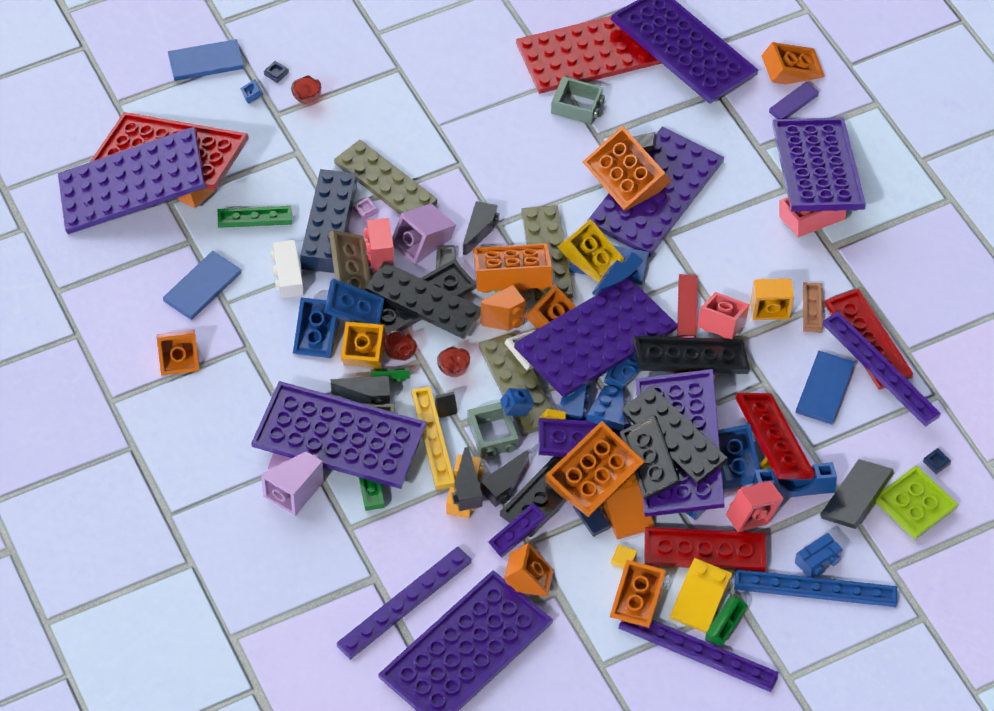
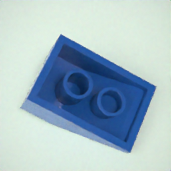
[293,297,340,359]
[719,424,760,489]

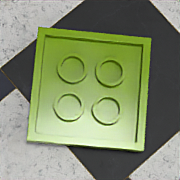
[875,465,958,540]

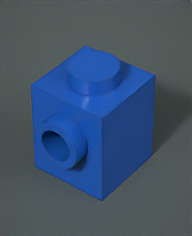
[500,388,534,417]

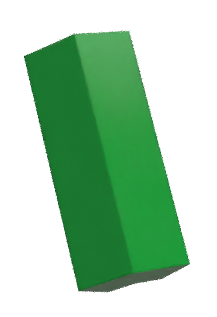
[705,596,748,646]

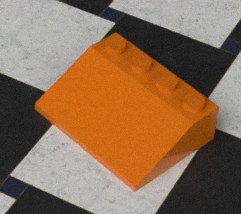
[582,126,672,211]
[473,243,553,293]
[545,421,645,517]

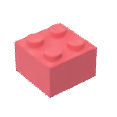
[364,218,394,272]
[697,292,750,340]
[725,481,784,532]

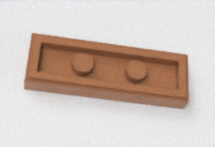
[802,282,823,333]

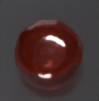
[291,75,322,105]
[384,330,417,361]
[437,346,470,377]

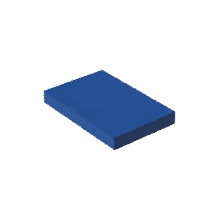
[324,278,385,325]

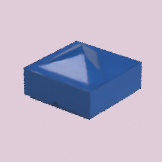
[240,79,263,104]

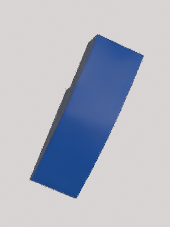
[592,251,644,295]

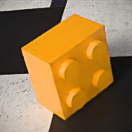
[750,278,794,320]
[341,322,386,368]

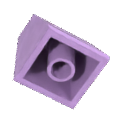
[392,204,456,264]
[261,452,324,516]

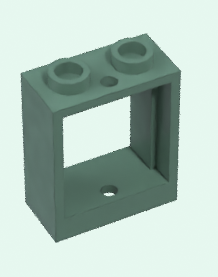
[551,76,605,124]
[467,402,519,458]

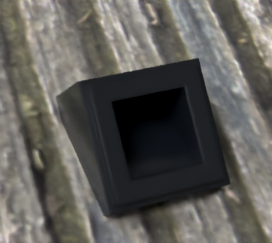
[435,392,457,418]

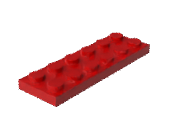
[824,288,913,390]
[735,392,815,479]
[644,527,766,572]

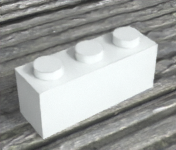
[270,240,303,298]

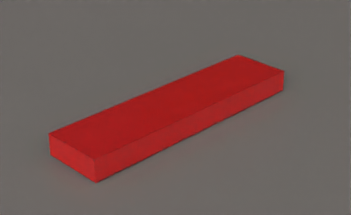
[677,274,698,338]

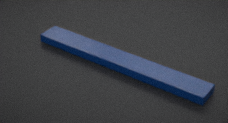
[734,569,897,607]

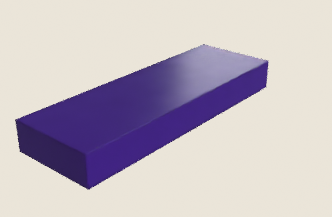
[769,82,819,119]
[488,503,547,558]

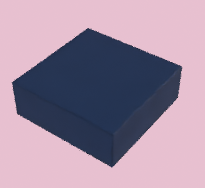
[264,61,289,83]
[923,448,951,475]

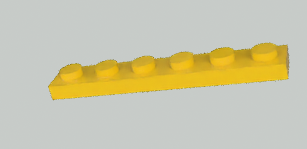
[411,386,455,490]

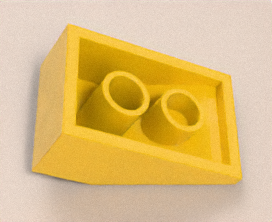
[558,219,624,283]
[669,558,732,633]

